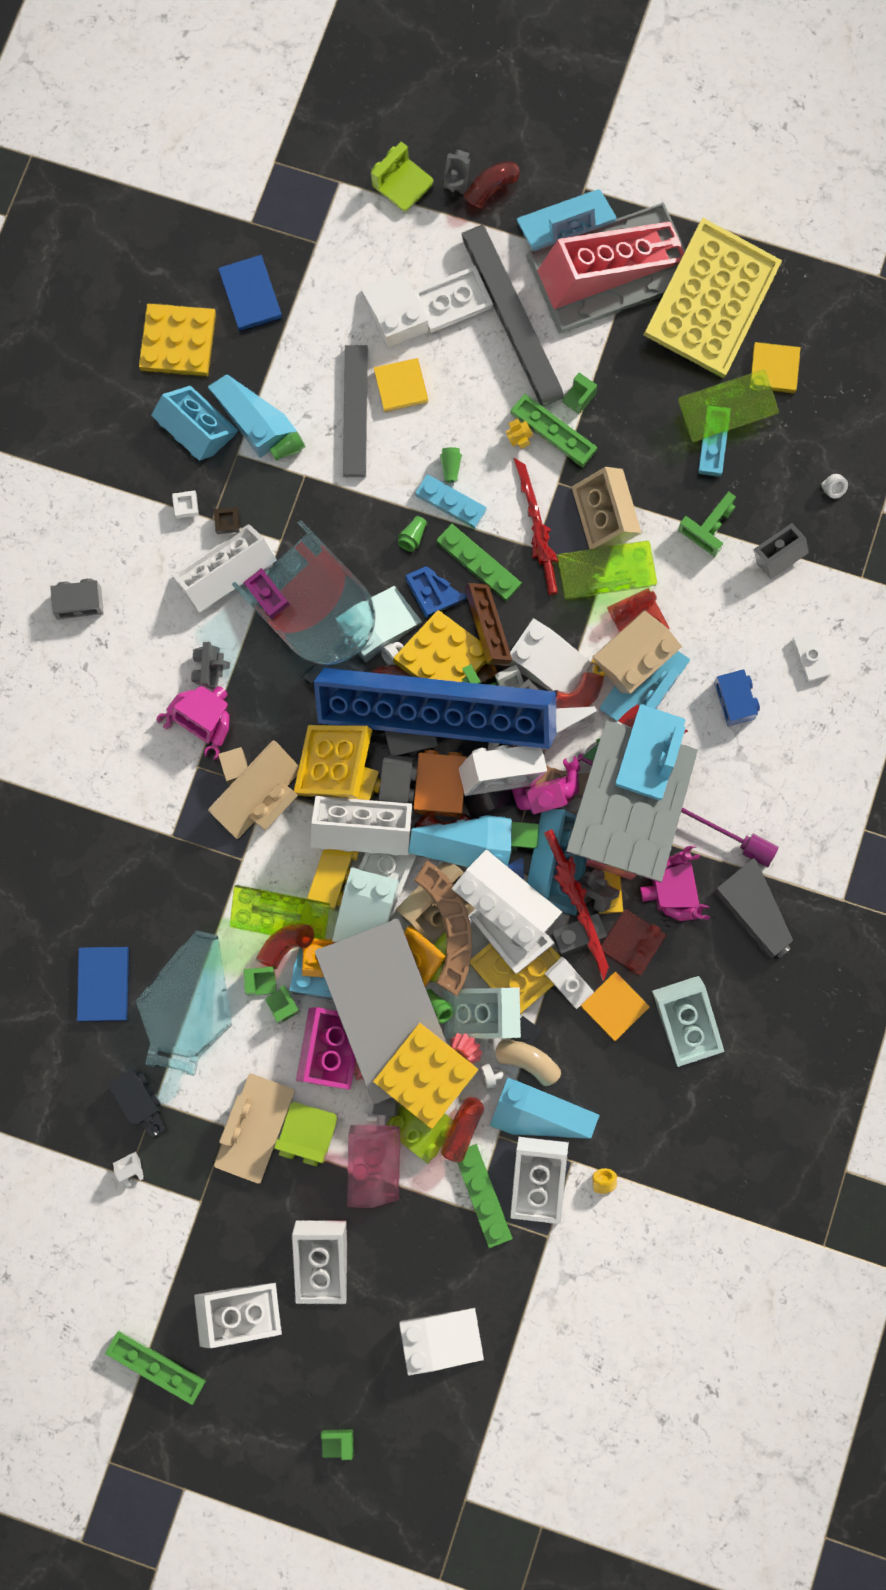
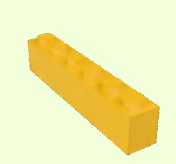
[307,767,381,911]

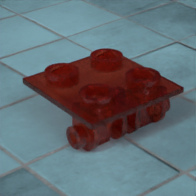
[607,588,670,632]
[601,909,666,976]

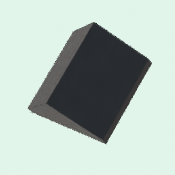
[463,789,517,820]

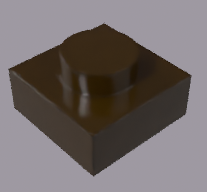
[214,507,240,534]

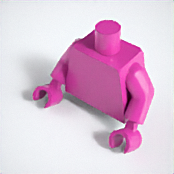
[156,686,230,760]
[511,756,581,814]
[640,846,710,921]

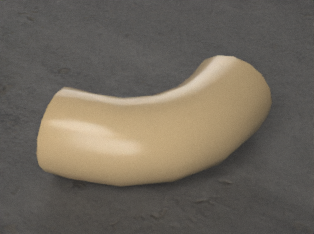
[496,1040,561,1086]

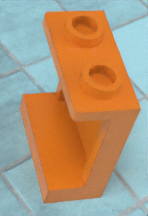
[414,750,467,818]

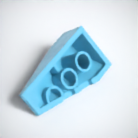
[208,375,297,458]
[408,815,512,867]
[489,1078,599,1139]

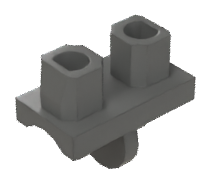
[443,150,470,195]
[191,642,230,689]
[576,868,620,912]

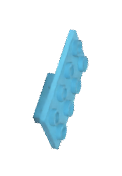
[517,189,616,251]
[599,651,690,722]
[615,704,686,801]

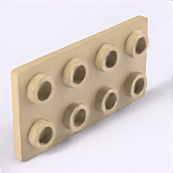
[208,740,299,839]
[214,1073,295,1184]

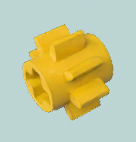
[505,418,534,449]

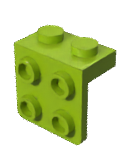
[371,142,433,212]
[274,1102,338,1166]
[385,1105,458,1164]

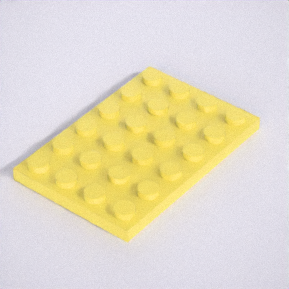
[643,217,782,378]

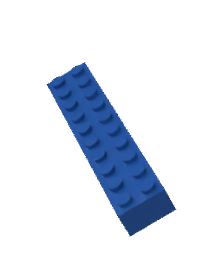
[314,668,557,749]

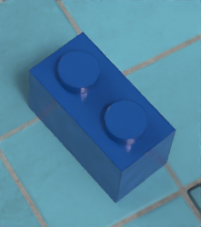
[714,669,760,727]

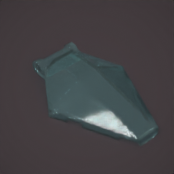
[136,931,232,1076]

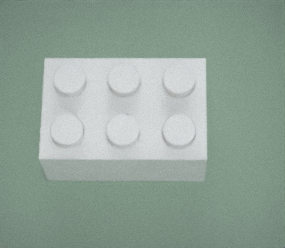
[458,745,547,796]

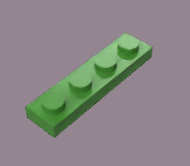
[510,394,597,468]
[436,524,522,602]
[454,1144,512,1248]
[105,1330,206,1405]

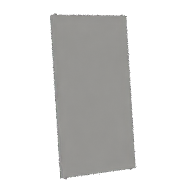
[315,919,447,1105]

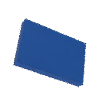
[218,255,282,331]
[77,947,129,1022]

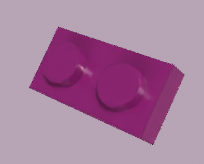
[243,568,290,619]

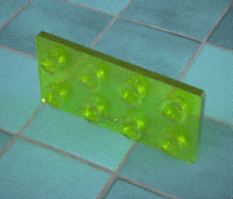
[678,369,779,442]
[558,540,657,599]
[230,885,330,942]

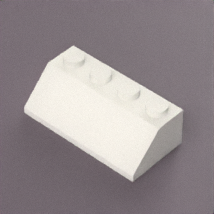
[172,524,277,613]
[310,796,412,856]
[452,850,562,952]

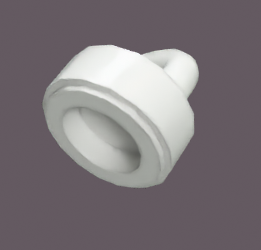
[821,474,848,499]
[381,642,404,668]
[479,1064,504,1090]

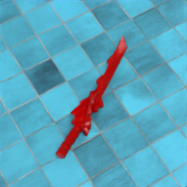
[514,458,559,595]
[544,829,609,981]

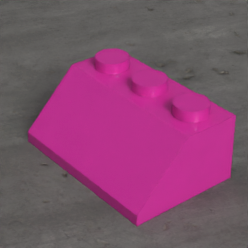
[296,1007,356,1090]

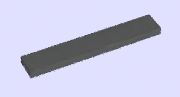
[343,345,368,477]

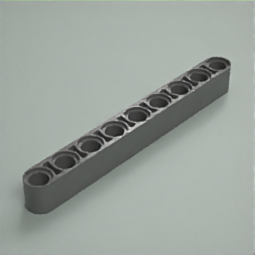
[461,224,564,407]

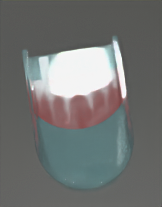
[231,520,376,665]

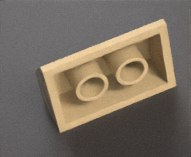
[572,467,642,551]
[592,611,682,694]
[395,861,475,944]

